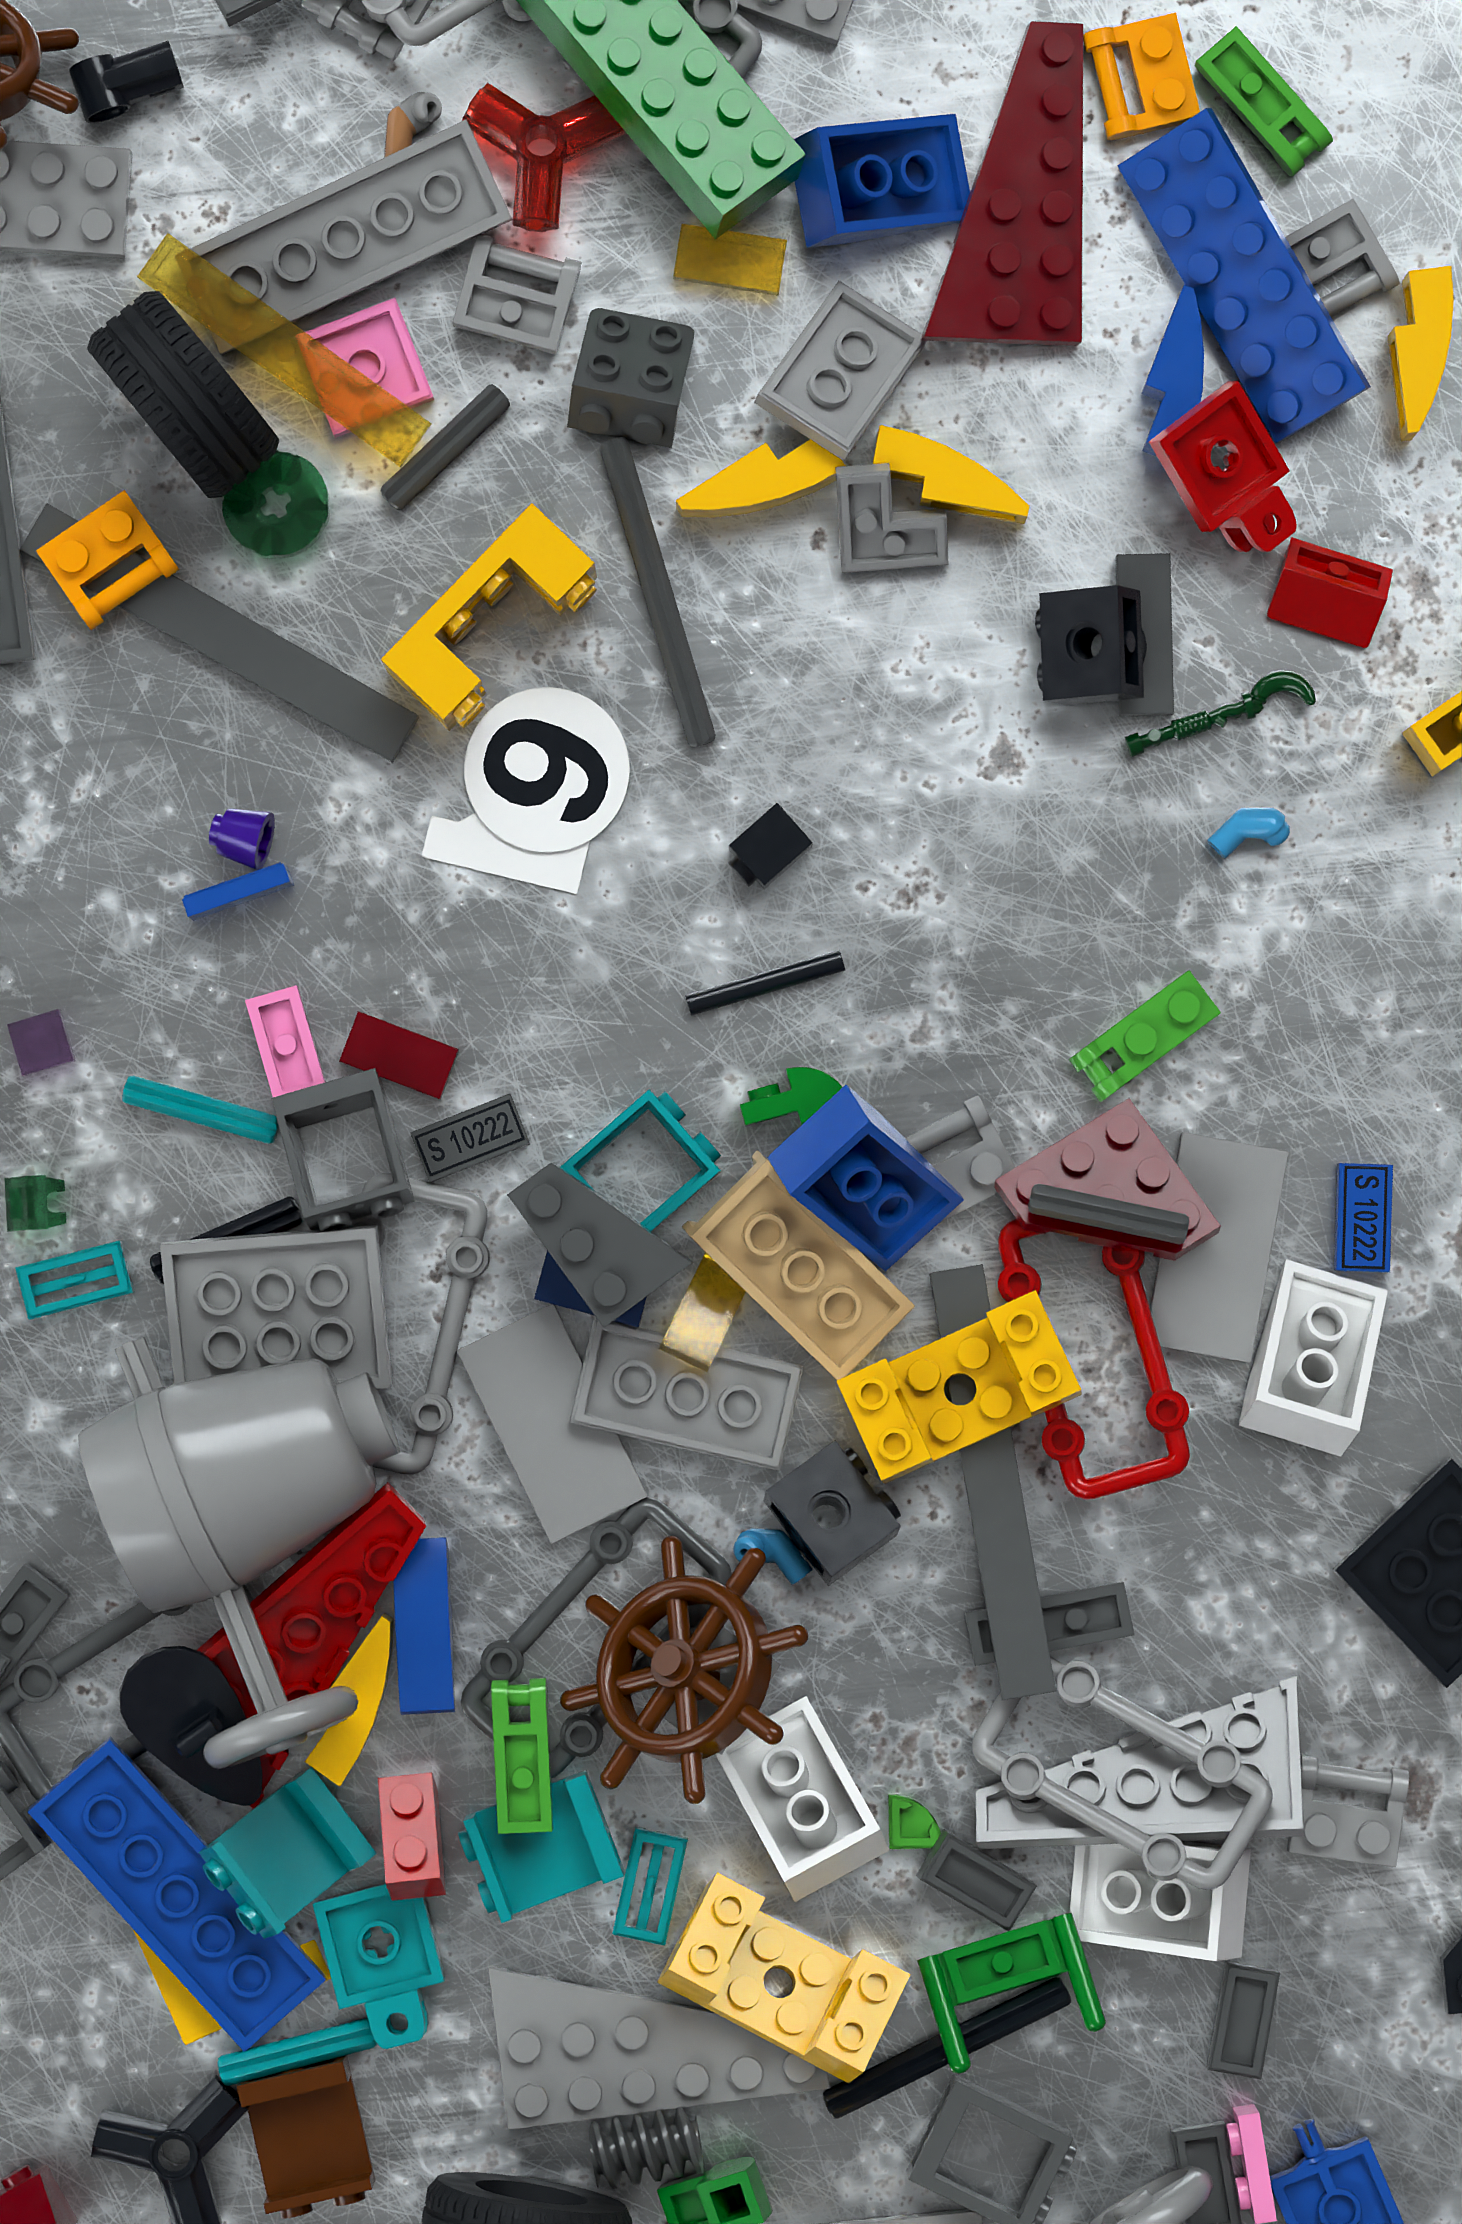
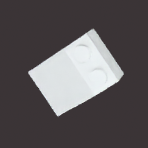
[1239,1259,1388,1456]
[715,1696,889,1902]
[1069,1841,1251,1961]

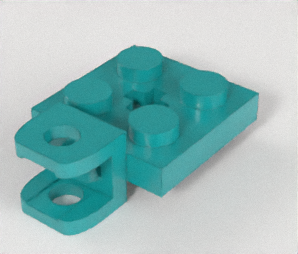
[312,1883,445,2049]

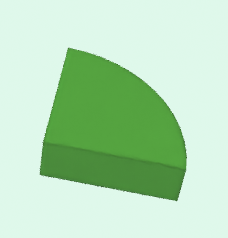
[888,1793,941,1849]

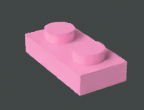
[245,985,326,1097]
[1226,2104,1277,2224]

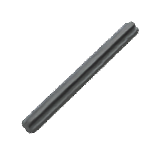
[600,437,716,747]

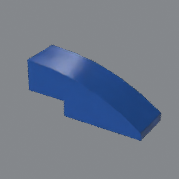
[1141,285,1204,457]
[393,1537,455,1715]

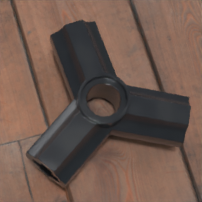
[91,2075,250,2224]

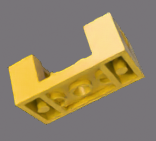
[381,503,597,731]
[836,1290,1082,1484]
[657,1872,911,2084]

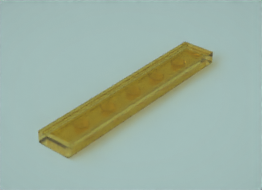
[137,233,432,467]

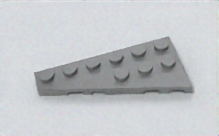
[976,1675,1304,1849]
[488,1965,830,2130]

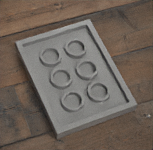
[160,1225,393,1389]

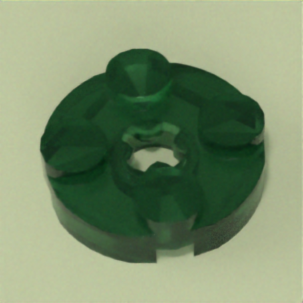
[222,450,330,559]

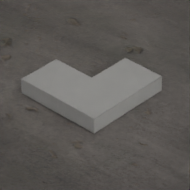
[835,463,949,573]

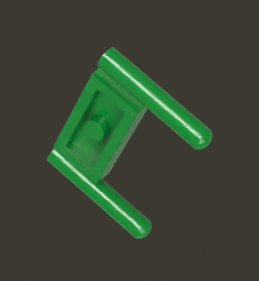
[917,1913,1106,2074]

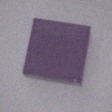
[7,1009,76,1077]

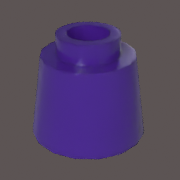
[209,808,275,870]

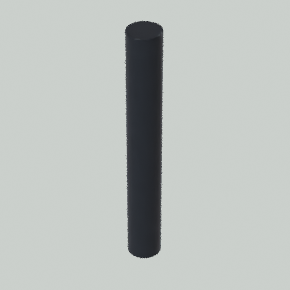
[685,950,845,1016]

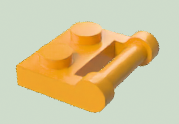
[1083,12,1200,140]
[36,490,180,630]

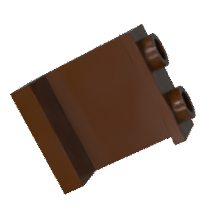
[237,2055,376,2219]

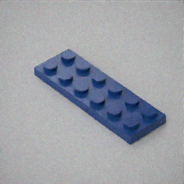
[1117,108,1371,443]
[28,1736,326,2051]

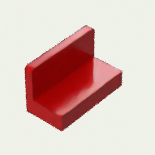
[1267,537,1393,648]

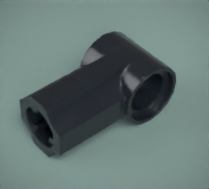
[69,40,184,123]

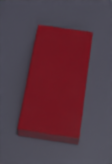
[339,1011,459,1100]

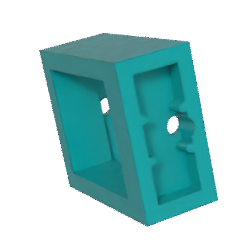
[560,1089,721,1232]

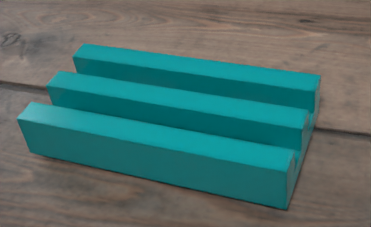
[15,1240,135,1320]
[612,1826,688,1946]

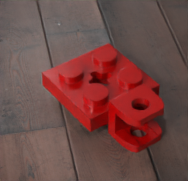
[1149,381,1297,552]

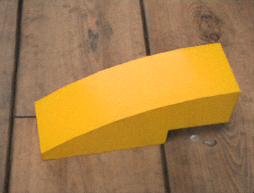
[1387,266,1454,442]
[873,425,1029,524]
[676,439,846,518]
[304,1613,394,1787]

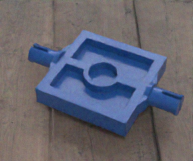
[1270,2119,1404,2224]

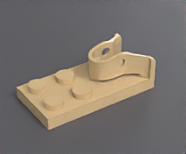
[682,1150,915,1380]

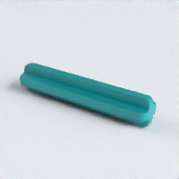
[122,1076,279,1144]
[217,2018,377,2086]

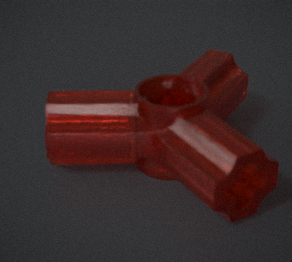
[462,82,624,232]

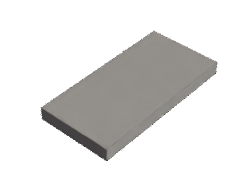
[1150,1132,1289,1363]
[456,1304,648,1544]
[569,1317,804,1471]

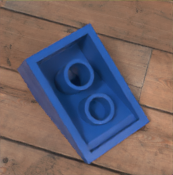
[794,114,970,248]
[767,1085,964,1272]

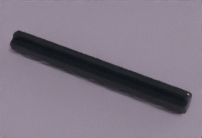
[823,1977,1071,2119]

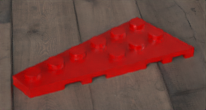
[197,1482,426,1809]

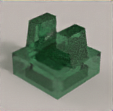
[4,1175,66,1232]

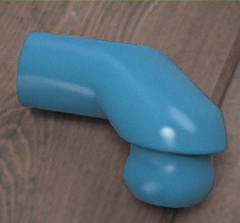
[1207,808,1290,859]
[733,1528,813,1585]

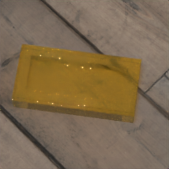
[673,224,787,296]
[659,1252,746,1372]

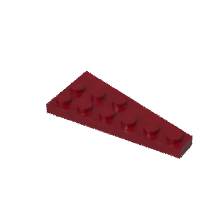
[920,21,1083,346]

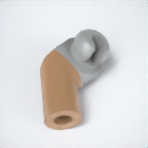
[384,92,442,158]

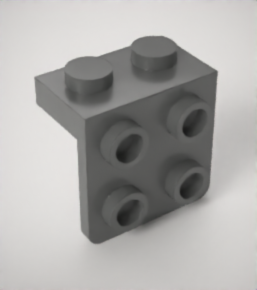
[567,308,695,448]

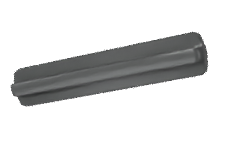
[380,384,510,510]
[1028,1184,1189,1244]

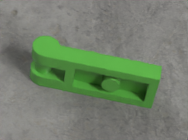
[1194,26,1333,177]
[1068,970,1221,1102]
[491,1678,554,1834]

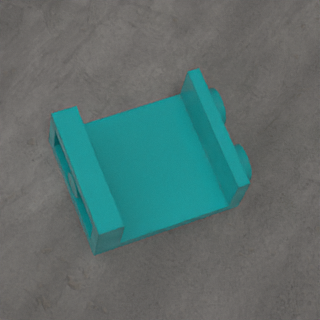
[198,1767,377,1939]
[458,1770,625,1923]

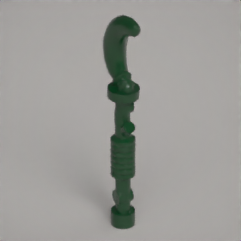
[1125,670,1316,757]

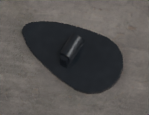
[119,1646,262,1806]

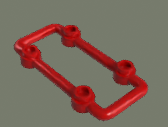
[998,1219,1190,1500]

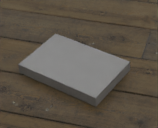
[754,281,927,461]

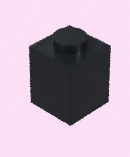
[728,803,813,889]

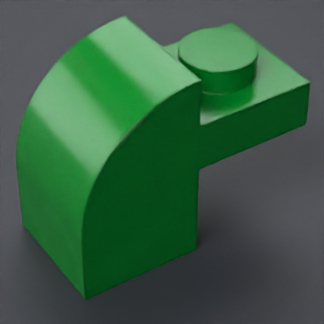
[740,1067,842,1127]
[657,2157,773,2224]

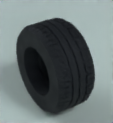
[87,291,279,498]
[421,2172,632,2224]

